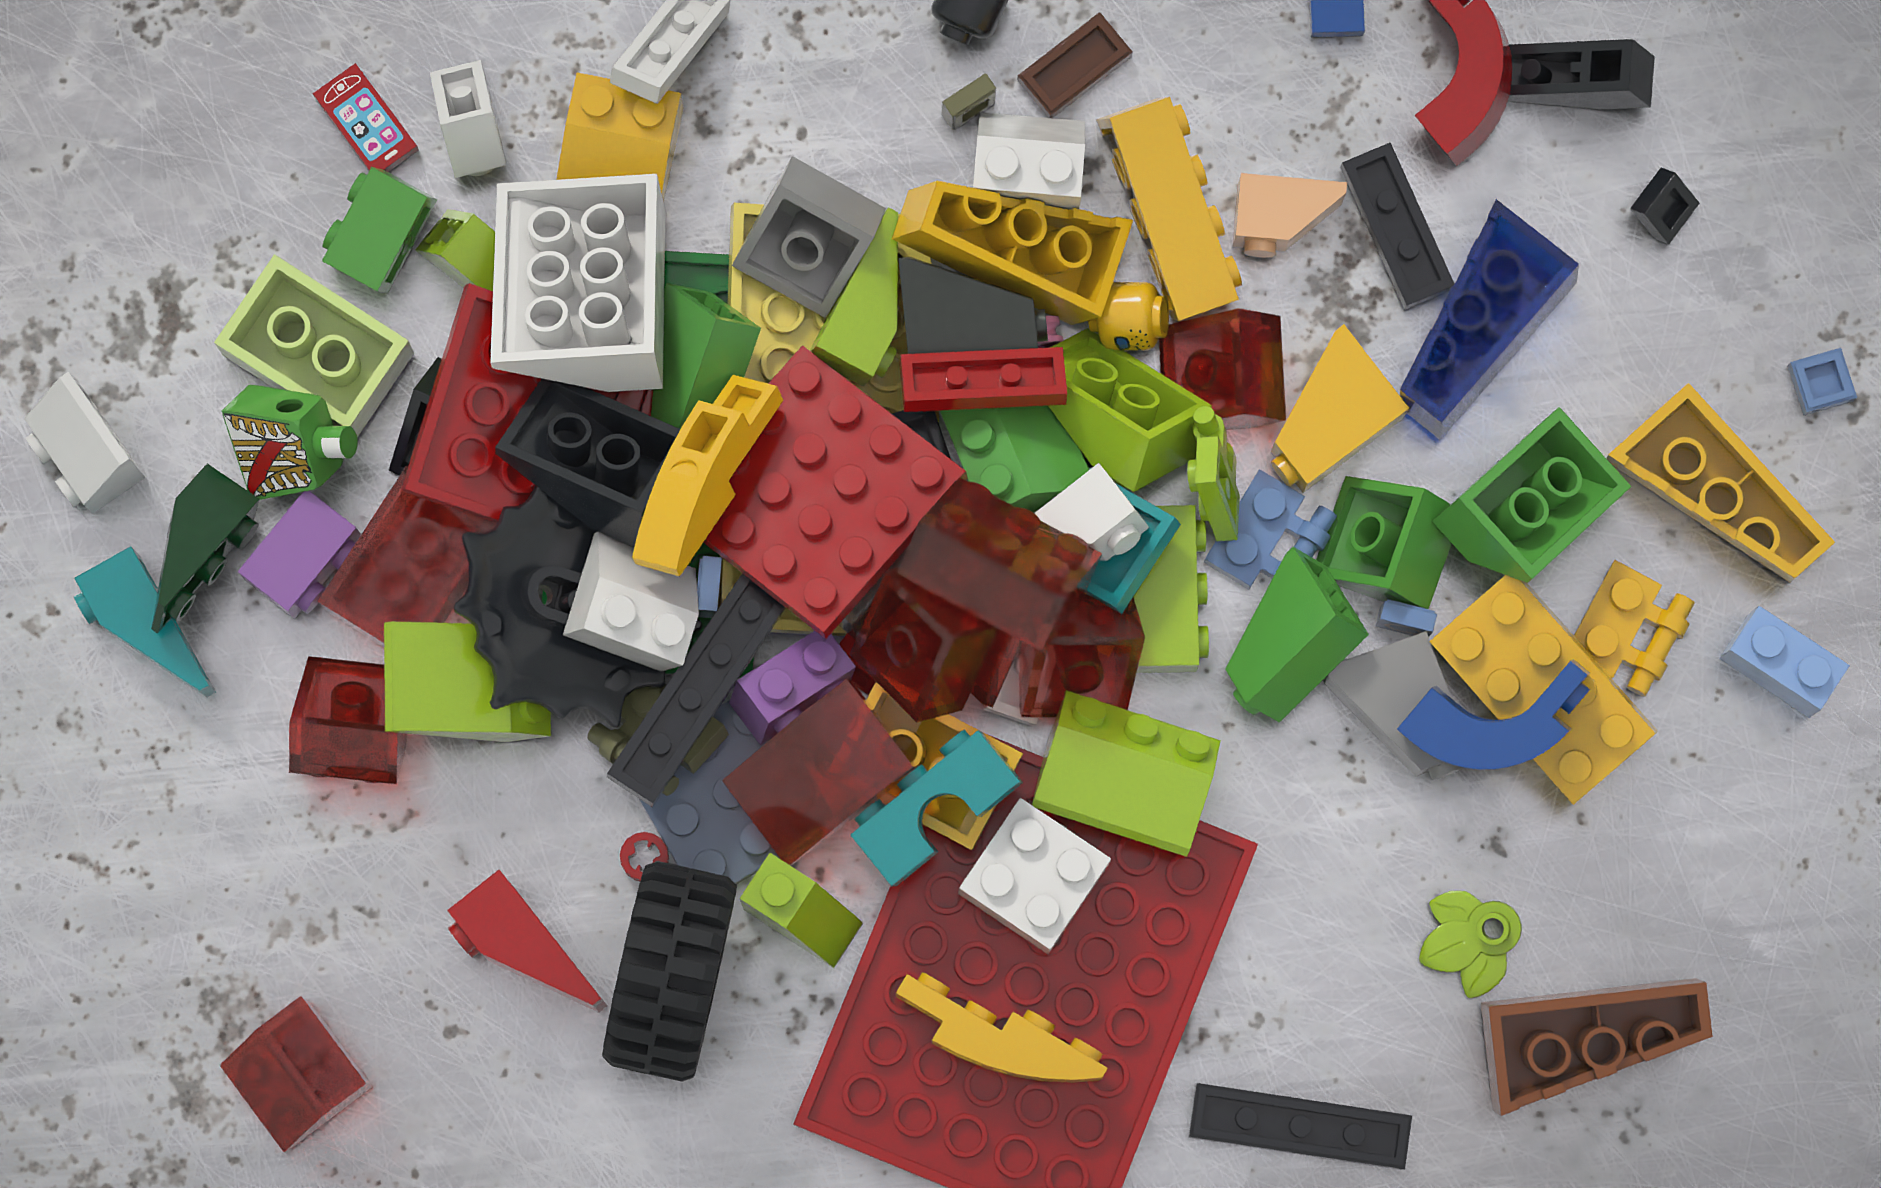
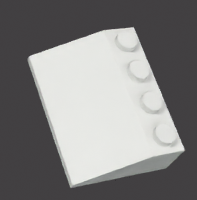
[491,174,665,392]

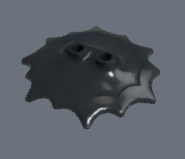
[454,485,702,728]

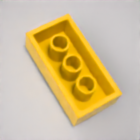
[1429,575,1658,805]

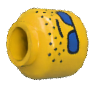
[1088,282,1169,351]

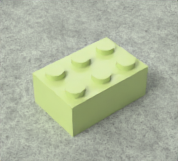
[214,254,414,437]

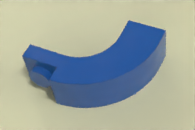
[1397,659,1590,770]

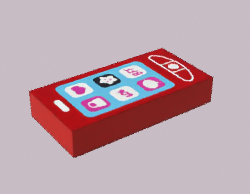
[312,63,419,172]

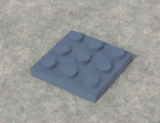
[639,700,841,885]

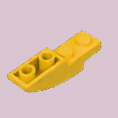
[632,375,783,577]
[896,972,1108,1082]

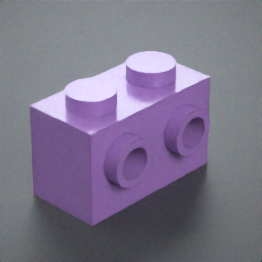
[238,491,362,619]
[729,631,856,746]

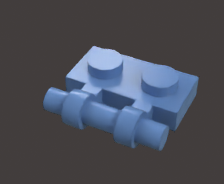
[1204,469,1337,589]

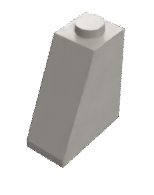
[1323,631,1462,780]

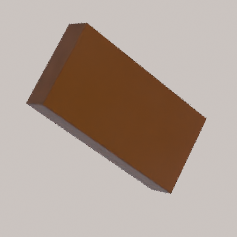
[1017,12,1133,118]

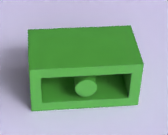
[322,166,438,293]

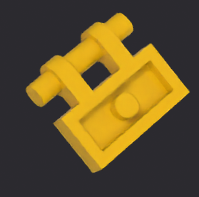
[1574,560,1695,697]

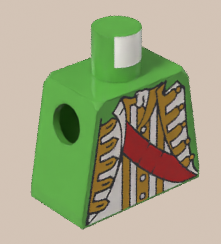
[221,385,358,500]

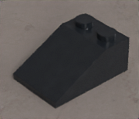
[495,378,680,548]

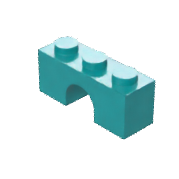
[850,729,1023,886]

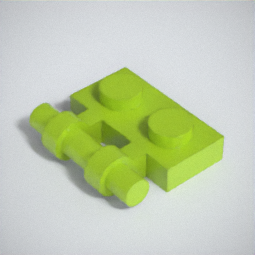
[1187,406,1240,542]

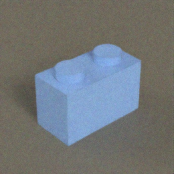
[1719,606,1850,718]

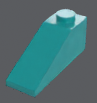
[74,546,216,697]

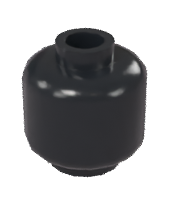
[931,0,1008,45]

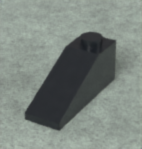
[1508,39,1655,109]

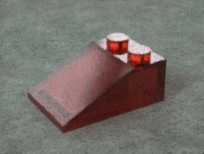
[722,679,917,866]

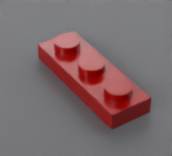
[900,347,1068,412]

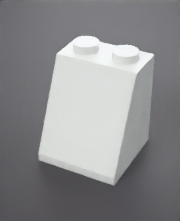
[973,112,1085,210]

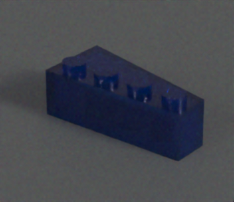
[1400,199,1579,440]

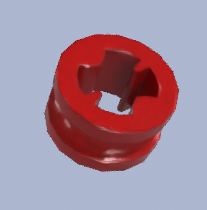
[620,832,669,882]

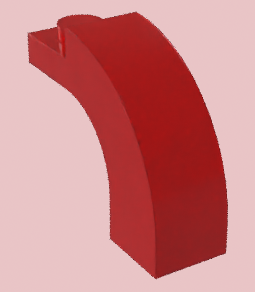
[1414,0,1513,166]

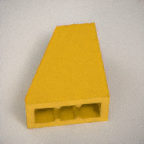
[1271,324,1409,493]

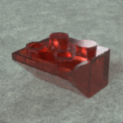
[220,996,373,1153]

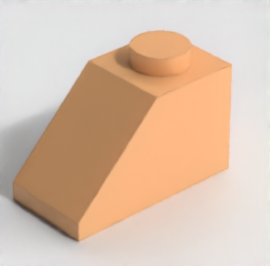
[1232,173,1347,258]

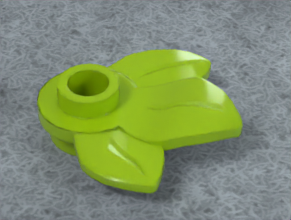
[1419,890,1522,998]

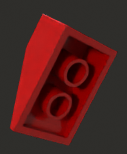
[447,870,607,1012]

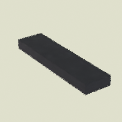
[1188,1083,1412,1170]

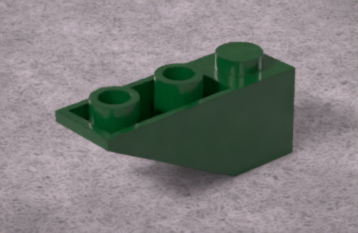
[151,463,260,634]

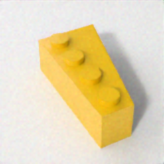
[1096,97,1242,321]
[892,181,1133,325]
[1606,383,1835,583]

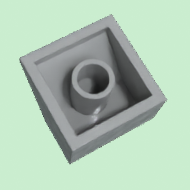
[732,156,886,318]

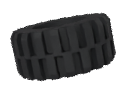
[602,861,737,1082]

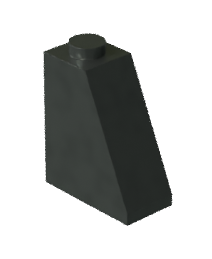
[899,257,1048,354]

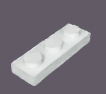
[610,0,731,104]

